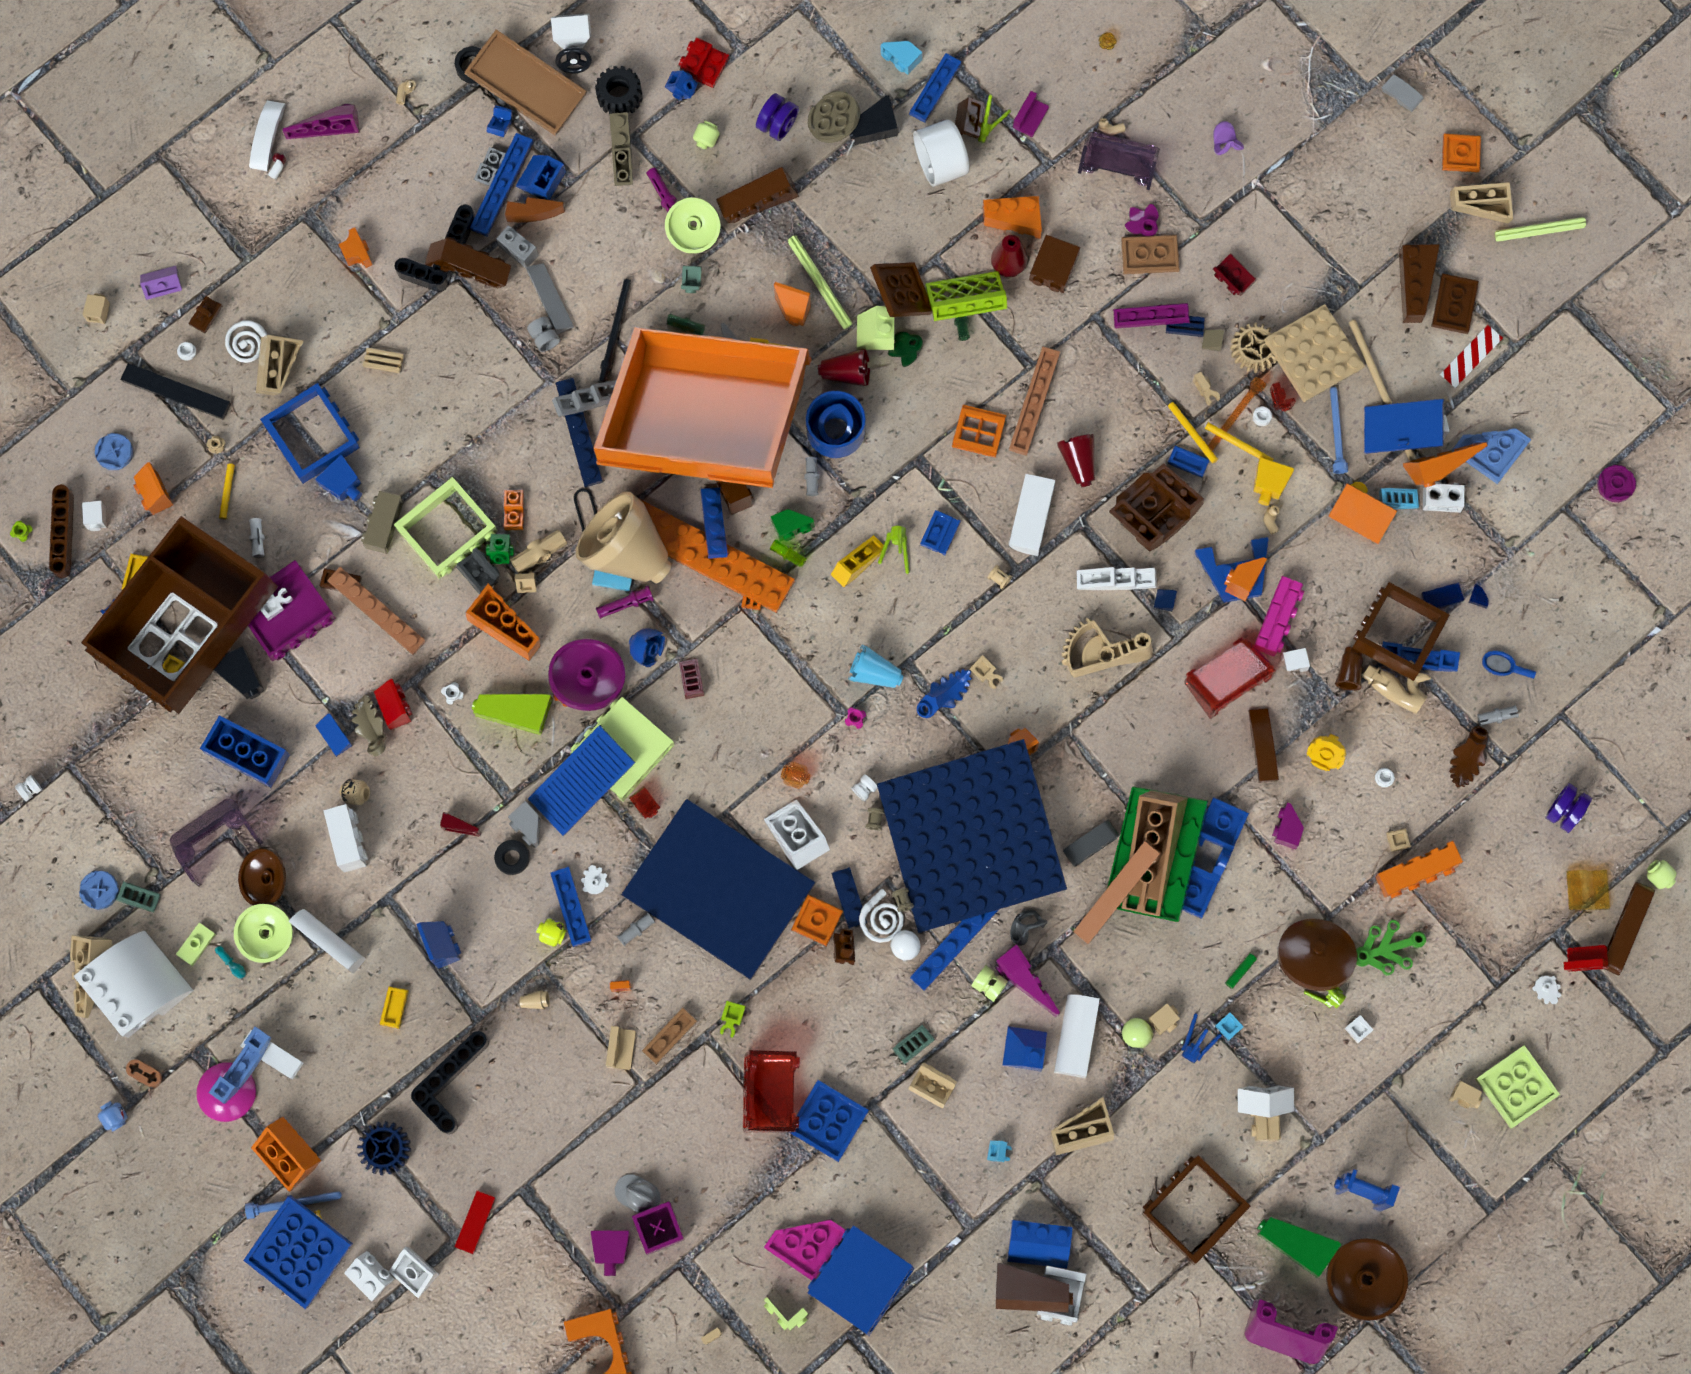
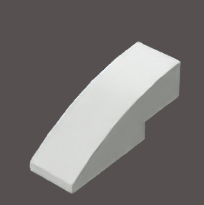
[240,1029,303,1080]

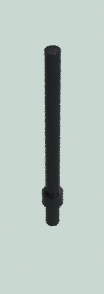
[598,279,631,383]

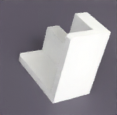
[1238,1085,1294,1118]

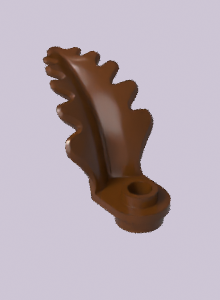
[1449,726,1489,788]

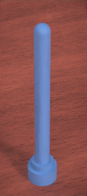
[1330,387,1348,474]
[245,1191,342,1219]

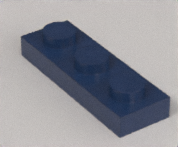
[831,867,867,929]

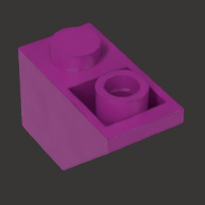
[1272,802,1304,849]

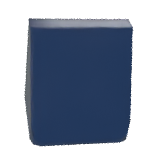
[1154,589,1177,612]

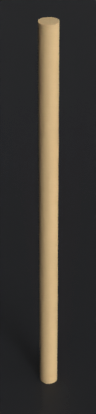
[1349,320,1416,461]

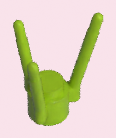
[878,526,909,574]
[1304,988,1346,1009]

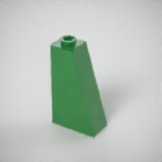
[1257,1217,1342,1278]

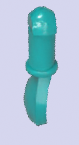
[215,946,246,979]

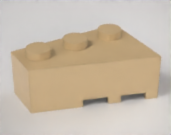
[1051,1097,1114,1155]

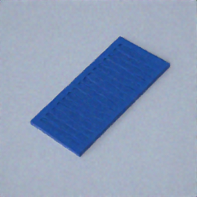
[528,725,636,836]

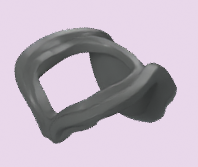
[1010,910,1047,946]

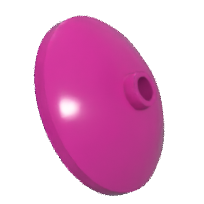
[196,1062,256,1122]

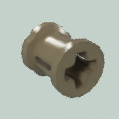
[865,808,885,831]
[892,888,914,913]

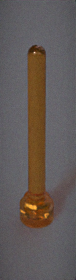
[1208,377,1267,451]

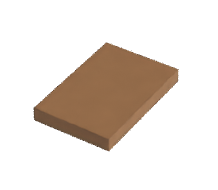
[1121,235,1180,274]

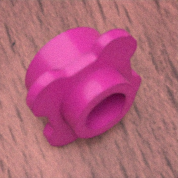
[845,708,866,729]

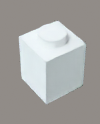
[82,501,107,531]

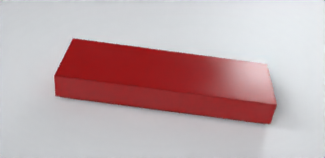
[454,1191,496,1255]

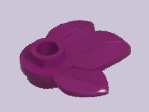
[1125,204,1159,236]

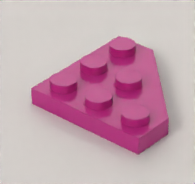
[764,1220,846,1281]

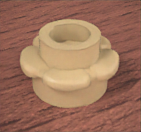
[207,436,225,454]

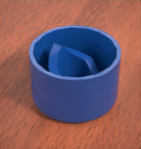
[806,391,866,458]

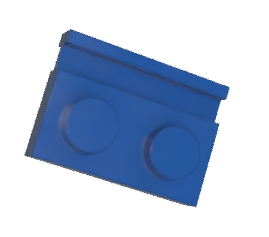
[920,510,961,556]

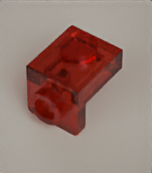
[629,786,661,819]

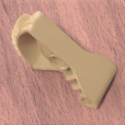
[1061,618,1153,678]

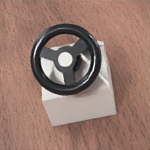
[551,13,592,74]

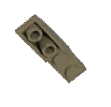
[609,112,633,186]

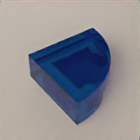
[1468,584,1489,609]

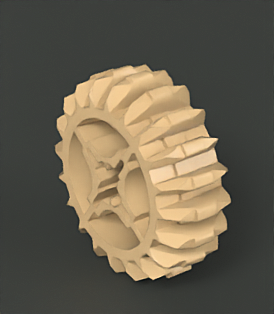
[1230,323,1277,373]

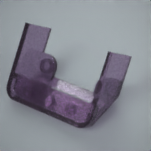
[1078,132,1160,190]
[170,799,264,887]

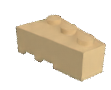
[1450,182,1513,224]
[256,335,303,396]

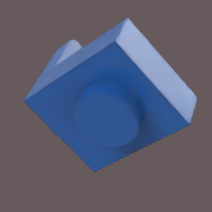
[487,105,512,137]

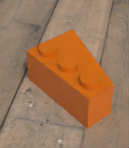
[982,196,1042,239]

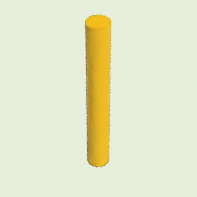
[219,463,235,520]

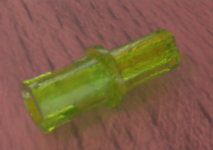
[770,539,807,567]

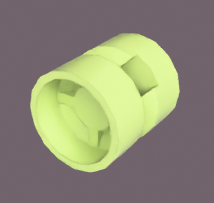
[971,965,1008,1002]

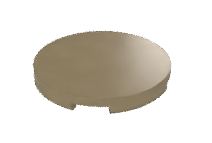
[808,91,860,143]

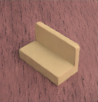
[606,1026,636,1070]

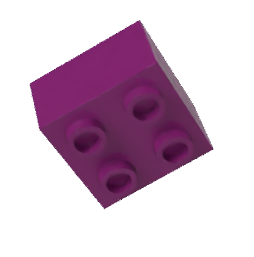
[632,1201,685,1255]

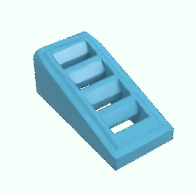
[1379,488,1419,509]

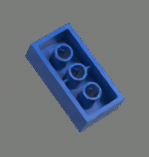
[200,715,290,788]

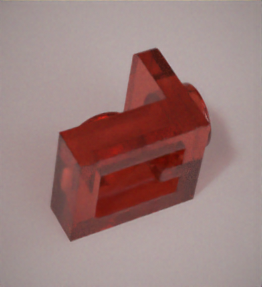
[1270,382,1296,412]

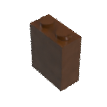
[1029,235,1081,293]

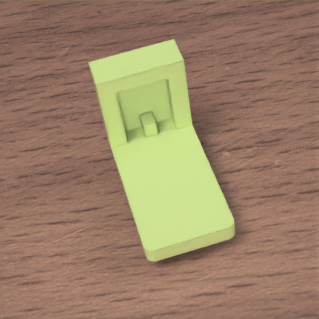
[764,1297,809,1331]

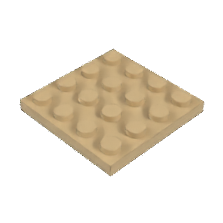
[1264,304,1365,403]

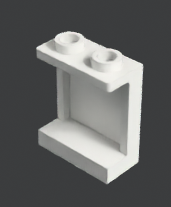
[1037,1266,1086,1326]

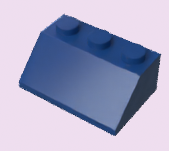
[1007,1220,1073,1269]

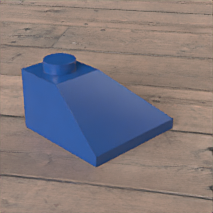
[1002,1026,1047,1071]

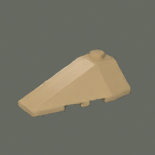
[70,935,113,1018]

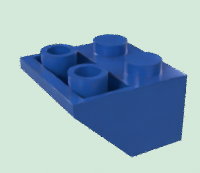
[516,155,566,200]

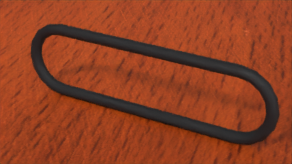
[574,489,597,532]

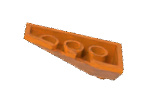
[1403,442,1487,487]

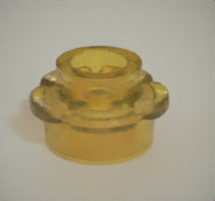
[1099,32,1117,50]

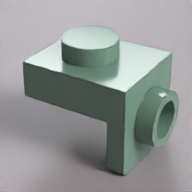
[681,265,702,293]

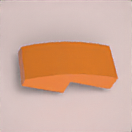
[504,490,524,530]

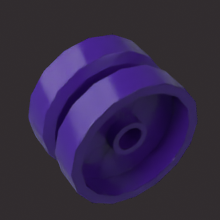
[756,93,799,141]
[1545,783,1592,833]

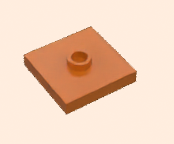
[1442,134,1481,173]
[791,895,843,947]

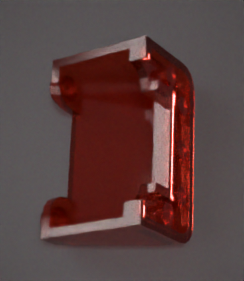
[1184,637,1277,719]
[743,1050,800,1133]

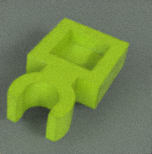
[720,1001,746,1038]

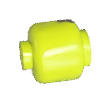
[536,918,567,947]

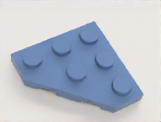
[1452,429,1531,484]

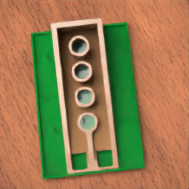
[1107,786,1208,922]

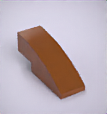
[505,197,565,223]

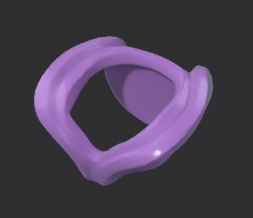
[1213,121,1244,155]

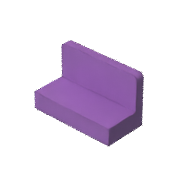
[140,266,182,300]

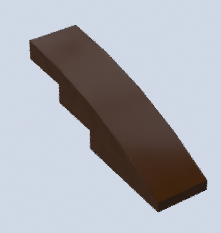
[1248,709,1279,783]

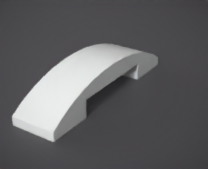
[249,100,286,172]

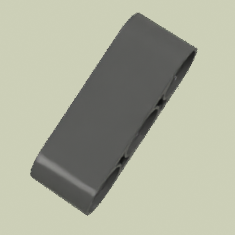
[1063,820,1120,867]

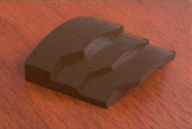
[1109,463,1204,552]

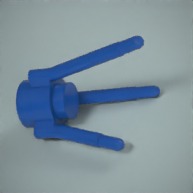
[1181,1013,1222,1064]

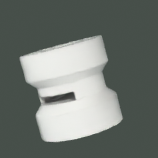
[851,774,878,802]
[15,775,42,801]

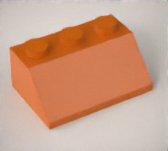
[251,1117,321,1192]

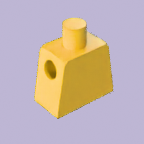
[1253,457,1294,506]

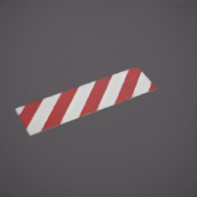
[1440,325,1503,388]

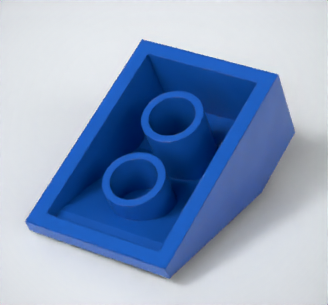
[416,921,461,969]

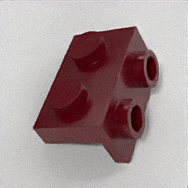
[1213,253,1257,296]

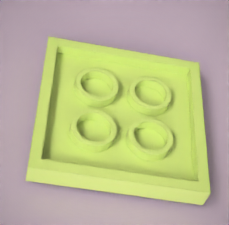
[1475,1045,1560,1129]

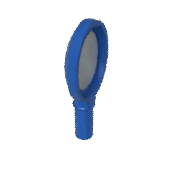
[1482,651,1536,679]

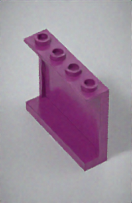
[248,560,336,661]

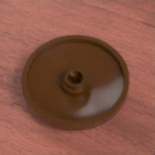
[1277,919,1357,991]
[1326,1238,1408,1321]

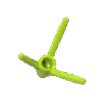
[978,94,1011,143]

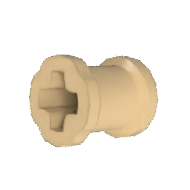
[987,565,1013,590]

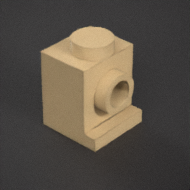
[1449,1081,1483,1109]

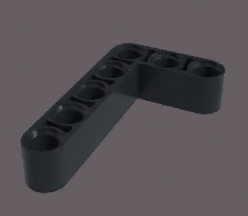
[394,204,475,292]
[411,1031,489,1135]

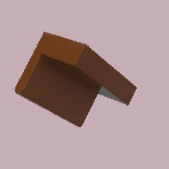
[955,97,985,139]

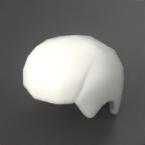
[890,930,921,961]

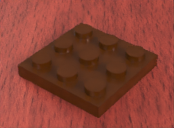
[870,262,932,317]

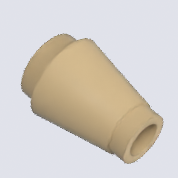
[520,990,550,1009]

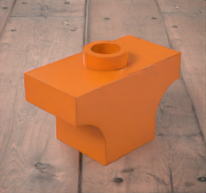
[338,227,372,268]

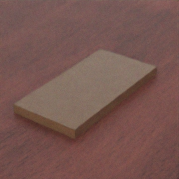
[465,30,587,136]

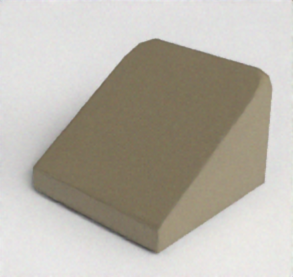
[1202,329,1224,351]

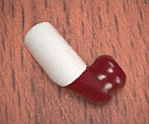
[268,153,286,179]

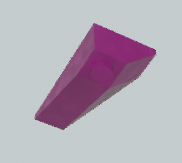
[283,104,359,140]
[995,945,1060,1017]

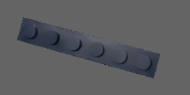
[555,378,603,487]

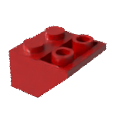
[374,679,413,730]

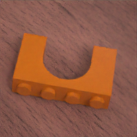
[564,1309,632,1374]

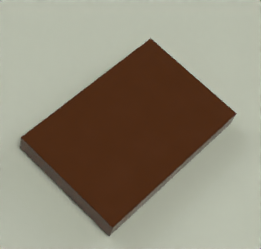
[1431,273,1479,334]

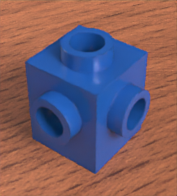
[665,71,698,100]

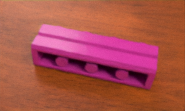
[1253,576,1305,657]

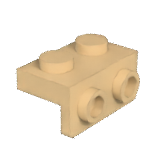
[908,1063,957,1109]

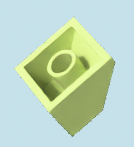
[857,306,894,350]

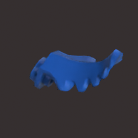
[917,669,972,718]

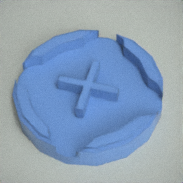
[95,433,133,471]
[79,871,119,910]

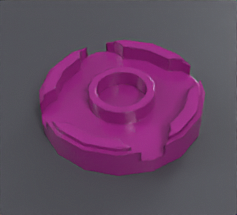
[1597,465,1636,503]

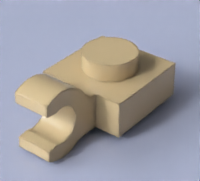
[1193,372,1220,406]

